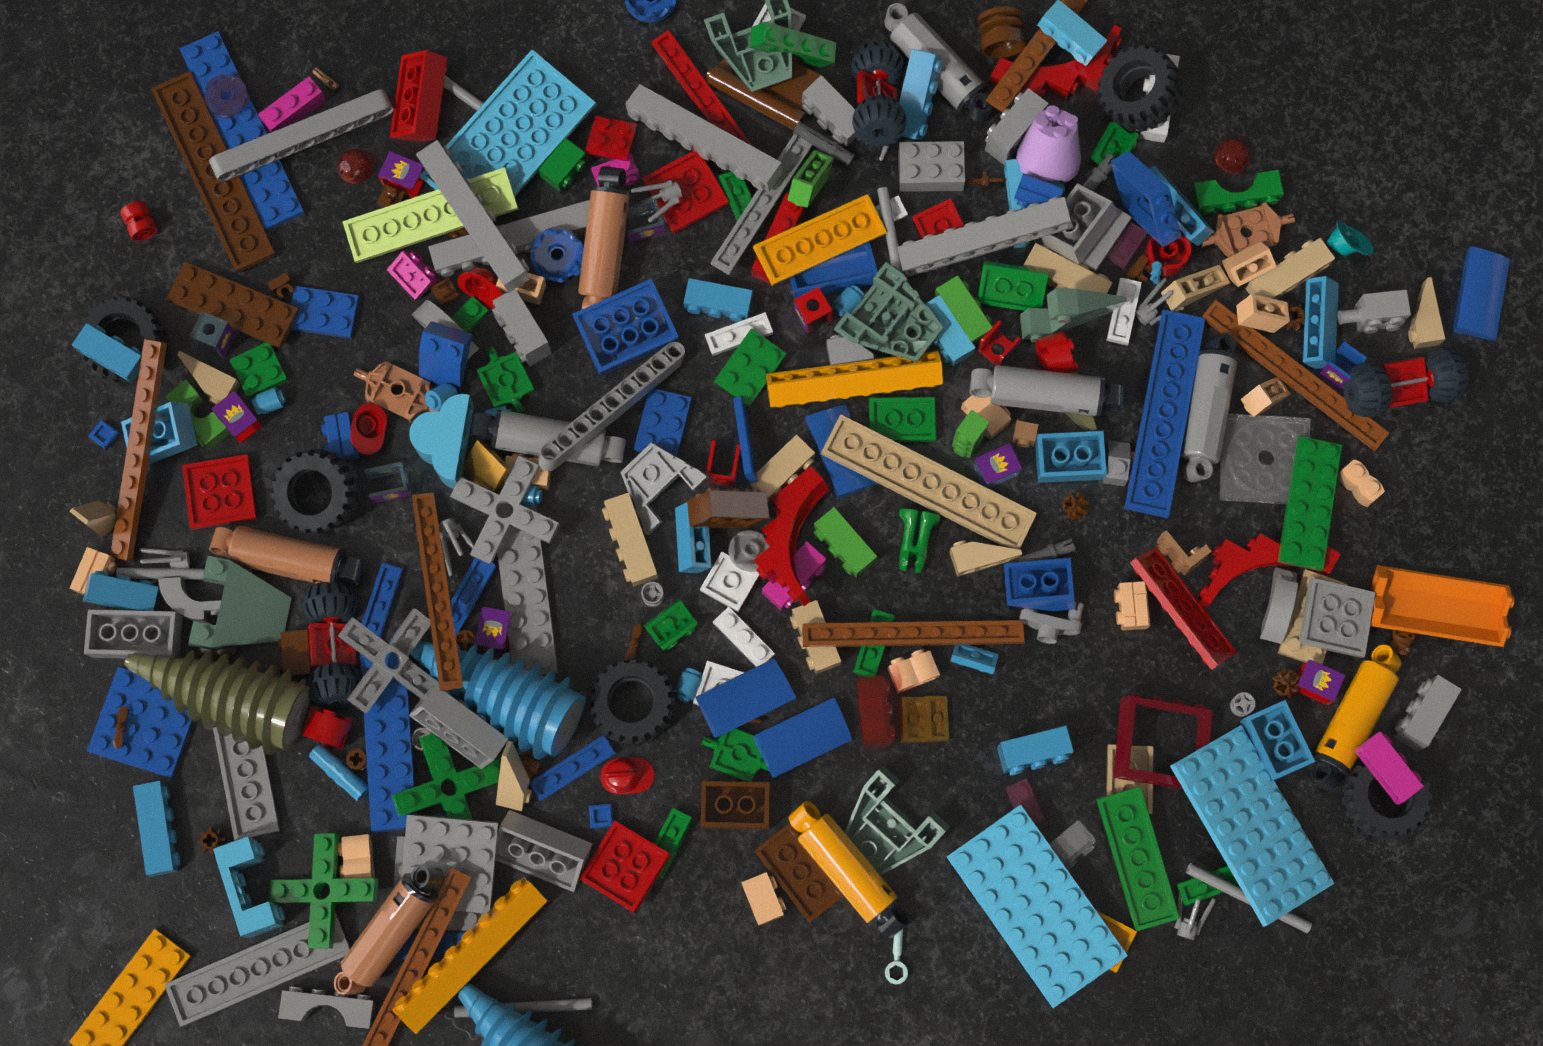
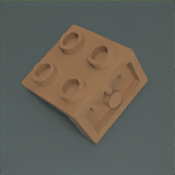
[1157,530,1212,576]

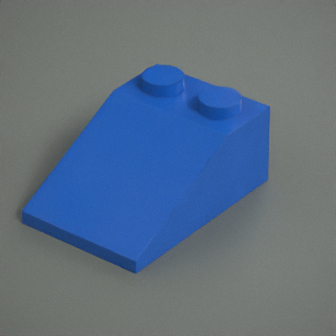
[419,321,472,393]
[1004,558,1075,611]

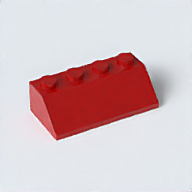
[390,50,447,142]

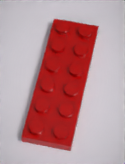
[1130,546,1237,670]

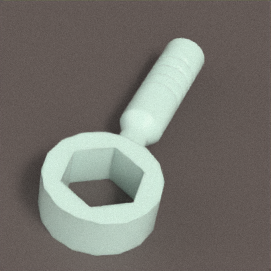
[885,929,908,984]

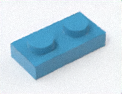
[951,645,999,674]

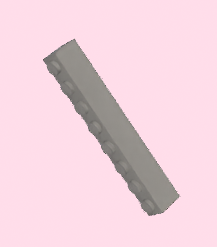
[625,84,783,192]
[416,140,531,293]
[897,197,1074,277]
[428,200,590,277]

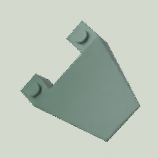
[704,0,793,92]
[1020,288,1127,343]
[189,556,291,650]
[844,766,950,876]

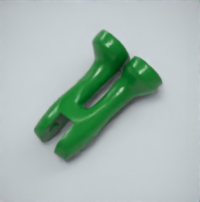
[899,509,941,573]

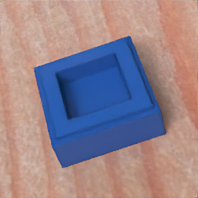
[88,419,120,450]
[589,804,613,829]

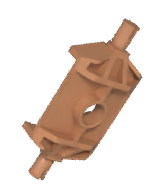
[1201,202,1295,257]
[354,361,440,423]

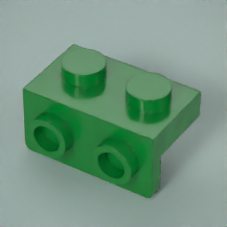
[1090,122,1139,172]
[643,599,698,650]

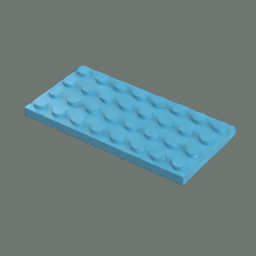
[420,50,596,219]
[1170,725,1334,927]
[946,804,1128,1008]

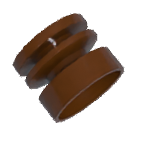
[978,6,1026,58]

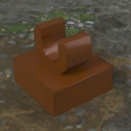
[377,184,406,208]
[1125,254,1153,283]
[267,272,294,299]
[430,277,460,308]

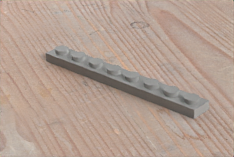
[711,134,813,275]

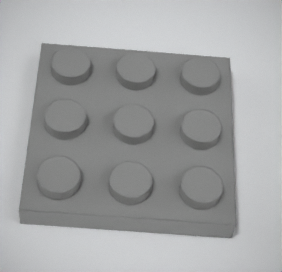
[1299,578,1375,658]

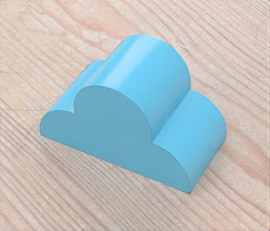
[410,394,475,489]

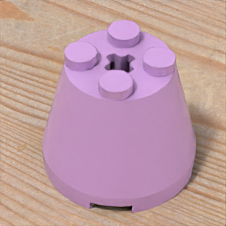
[1016,106,1081,182]

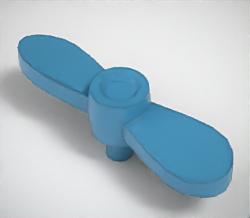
[1150,261,1162,284]

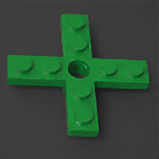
[392,733,501,820]
[269,833,378,949]

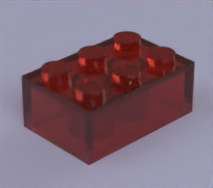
[856,675,895,751]

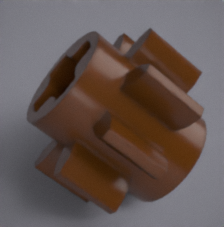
[1285,304,1305,331]
[1062,492,1090,520]
[1272,668,1301,697]
[519,751,541,779]
[197,827,227,856]

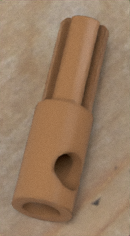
[313,67,339,91]

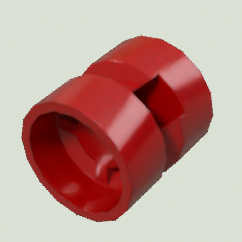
[120,201,158,241]

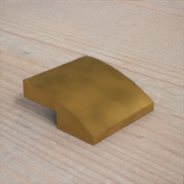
[463,440,511,494]
[899,696,949,743]

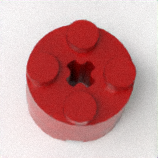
[1144,233,1191,277]
[1035,331,1078,373]
[300,705,353,749]

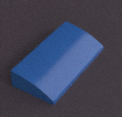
[789,242,878,299]
[1452,246,1510,341]
[805,404,879,500]
[695,659,796,737]
[753,698,852,778]

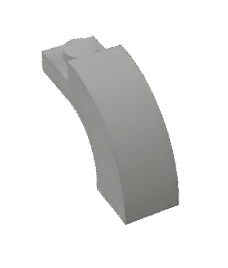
[412,300,479,360]
[1260,568,1298,644]
[158,577,221,623]

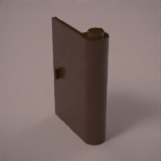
[706,58,827,130]

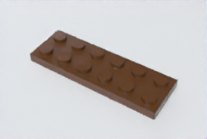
[166,261,300,349]

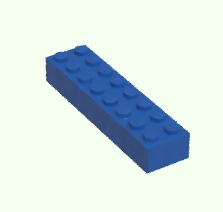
[360,652,419,833]

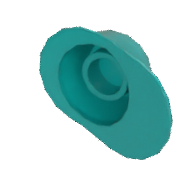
[1327,220,1374,256]

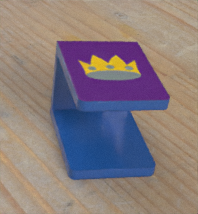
[1319,342,1367,390]

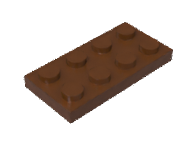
[754,823,844,923]

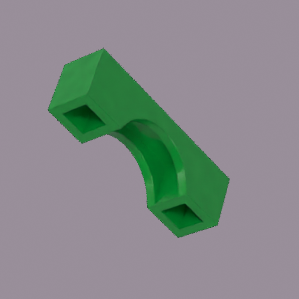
[750,22,836,68]
[1191,170,1284,216]

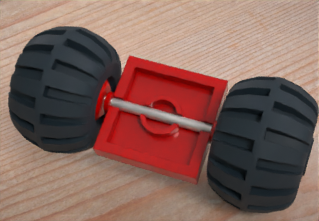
[851,41,906,148]
[1343,348,1469,417]
[302,581,363,709]

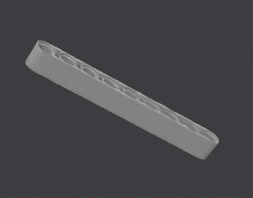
[209,89,394,182]
[538,342,685,471]

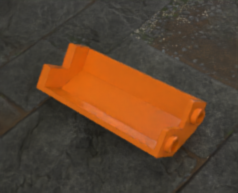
[1370,565,1514,647]

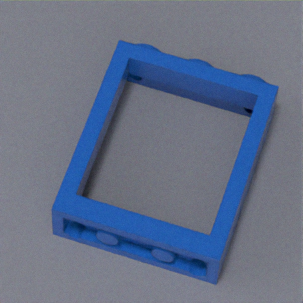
[1111,151,1181,247]

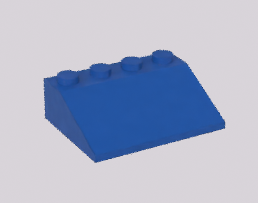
[572,279,679,377]

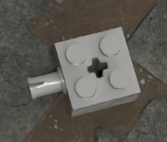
[1337,290,1411,334]

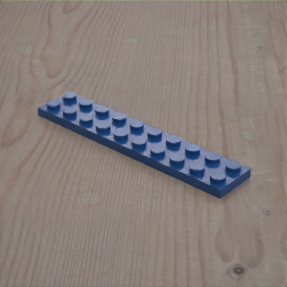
[179,31,305,231]
[1124,310,1205,518]

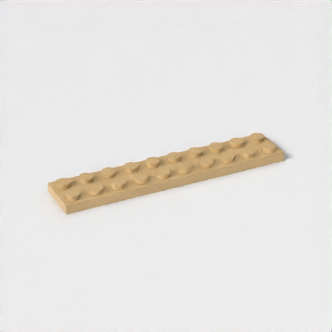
[821,414,1037,550]

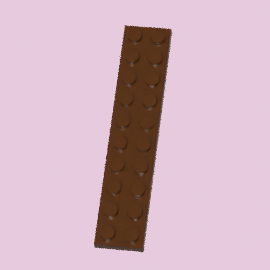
[151,71,276,273]

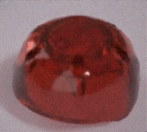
[1215,138,1250,174]
[337,149,372,184]

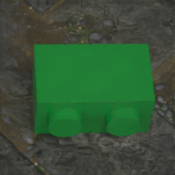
[538,138,587,192]

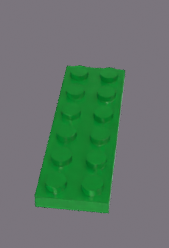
[1277,436,1342,571]
[1096,787,1180,931]

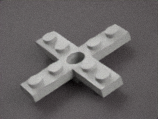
[450,456,560,565]
[338,609,439,713]

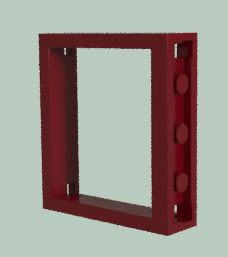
[1113,693,1213,790]

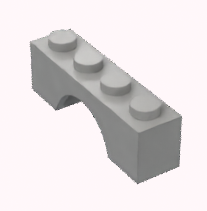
[278,987,377,1029]

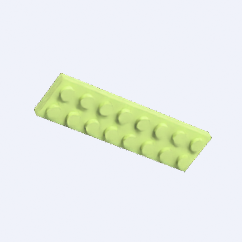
[343,167,519,263]

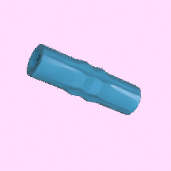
[309,743,369,802]

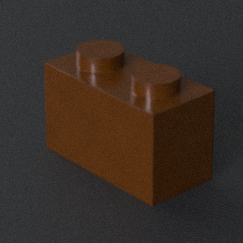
[278,630,314,679]

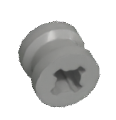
[1230,692,1255,717]

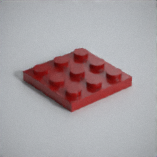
[642,151,729,234]
[182,454,257,530]
[579,820,671,914]

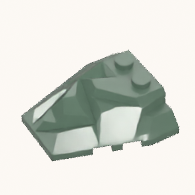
[834,262,943,362]

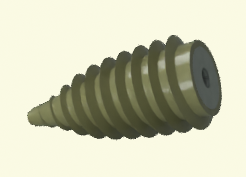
[124,651,311,755]

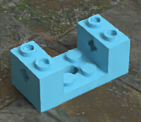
[213,837,285,938]

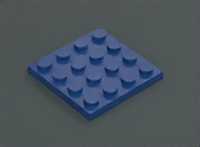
[87,667,193,779]

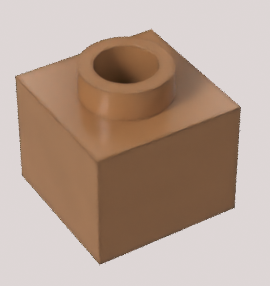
[1012,420,1038,448]

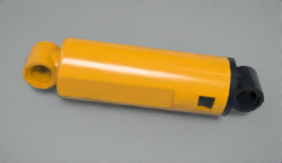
[1310,645,1401,791]
[789,801,909,938]

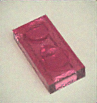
[1106,221,1147,269]
[1005,779,1045,824]

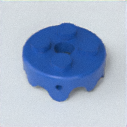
[625,0,677,23]
[530,227,584,282]

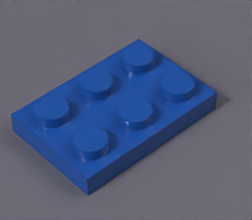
[291,286,360,339]
[634,389,692,457]

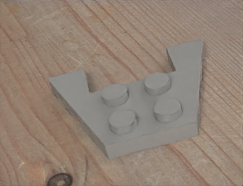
[620,443,709,535]

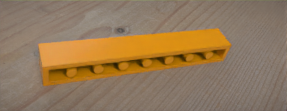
[766,351,943,407]
[392,878,547,1034]

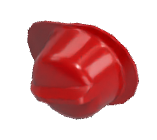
[458,267,503,309]
[350,403,387,455]
[600,757,654,794]

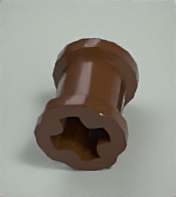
[346,749,367,772]

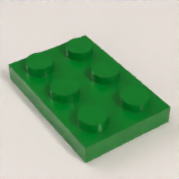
[977,261,1048,311]
[714,329,786,407]
[869,397,936,442]

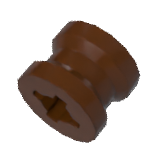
[455,630,476,651]
[1389,630,1415,655]

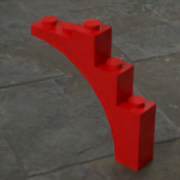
[989,25,1123,99]
[754,466,830,606]
[1198,533,1340,608]

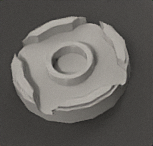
[728,530,769,572]

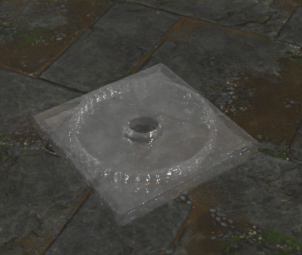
[1220,414,1310,504]

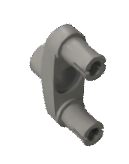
[1019,602,1084,644]

